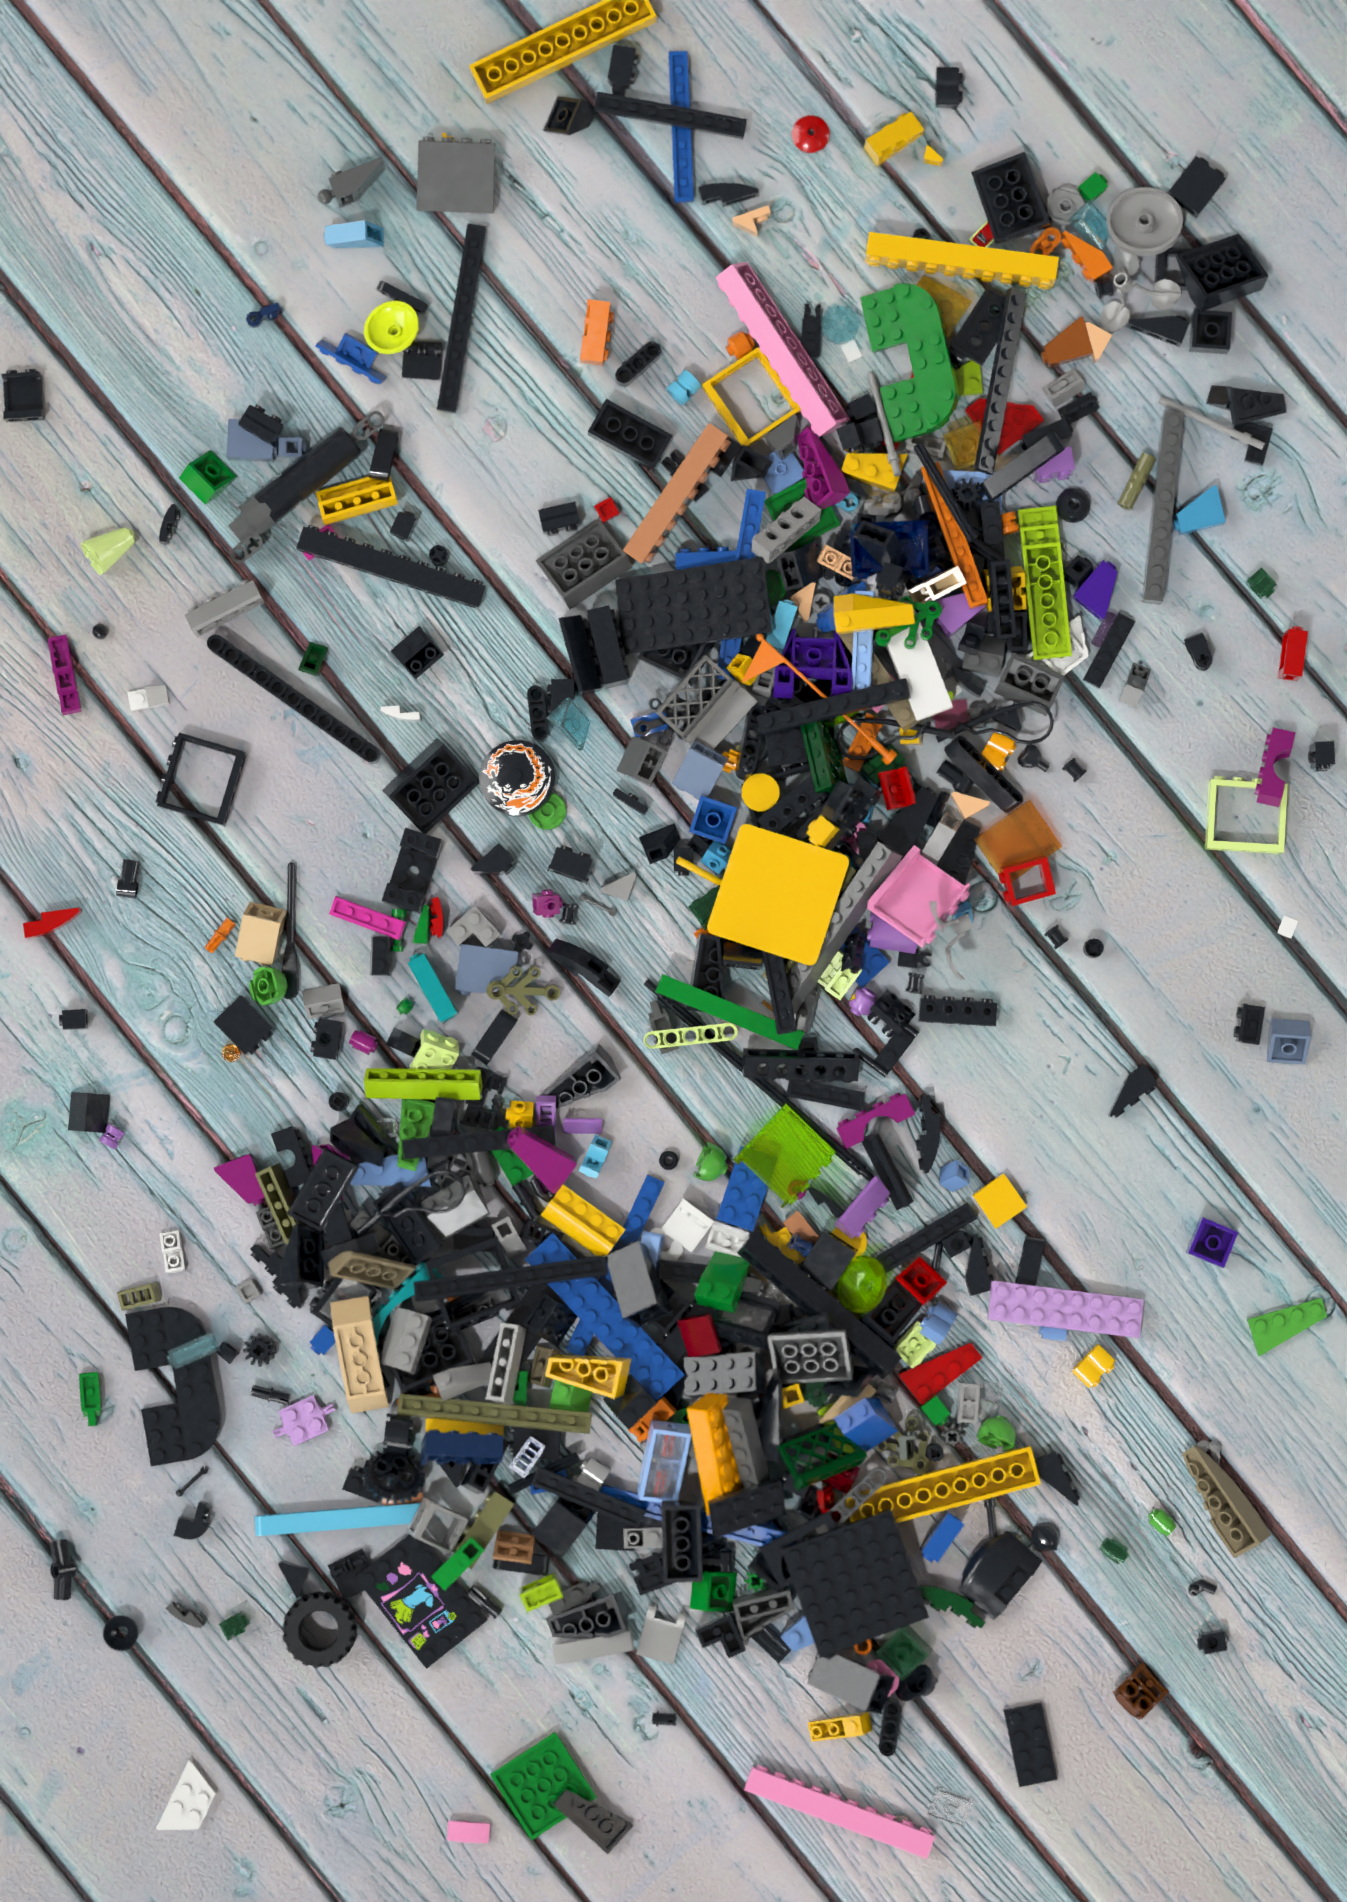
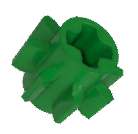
[744,1571,765,1593]

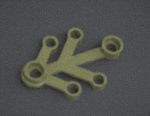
[486,965,560,1015]
[876,1411,930,1474]

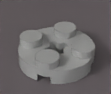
[1046,187,1084,226]
[863,492,902,515]

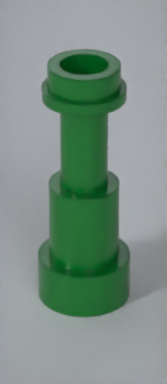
[391,909,407,952]

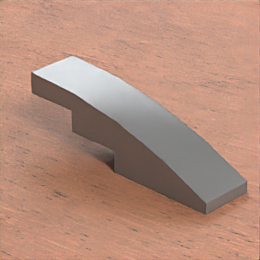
[552,1630,635,1664]

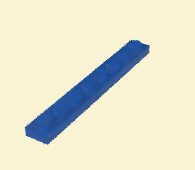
[668,51,694,203]

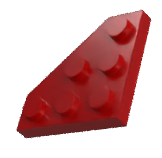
[964,398,1045,456]

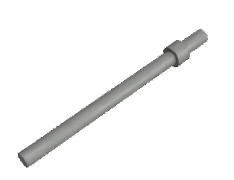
[867,372,901,477]
[1158,396,1265,450]

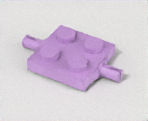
[273,1395,336,1447]

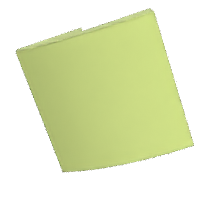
[817,950,862,1000]

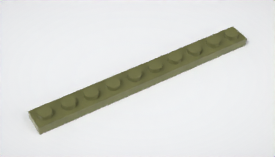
[397,1394,592,1434]

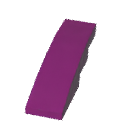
[47,635,82,716]

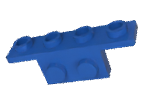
[315,333,387,384]

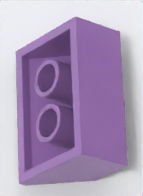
[834,1176,890,1239]

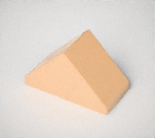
[1085,322,1112,363]
[789,582,816,623]
[951,791,990,819]

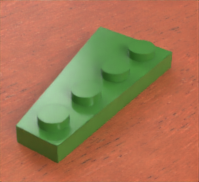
[1247,1298,1327,1357]

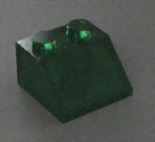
[875,1625,933,1681]

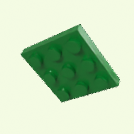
[764,479,841,545]

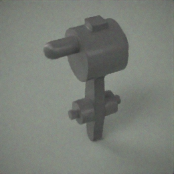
[883,475,922,537]

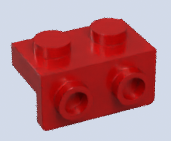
[878,766,916,811]

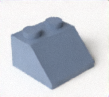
[1267,1018,1311,1065]

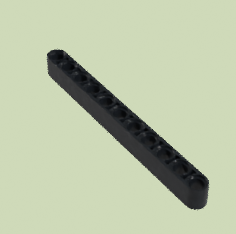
[207,635,381,764]

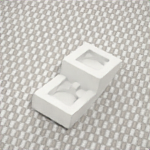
[380,706,421,722]

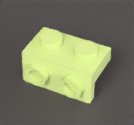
[892,1321,936,1369]

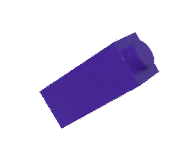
[1072,560,1118,622]

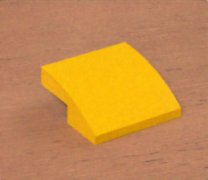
[972,1173,1027,1229]

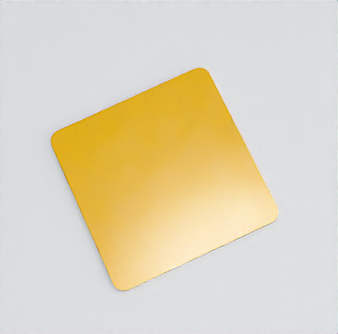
[707,824,849,965]

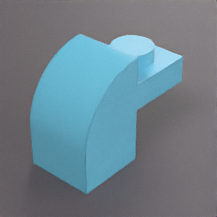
[579,1134,613,1179]

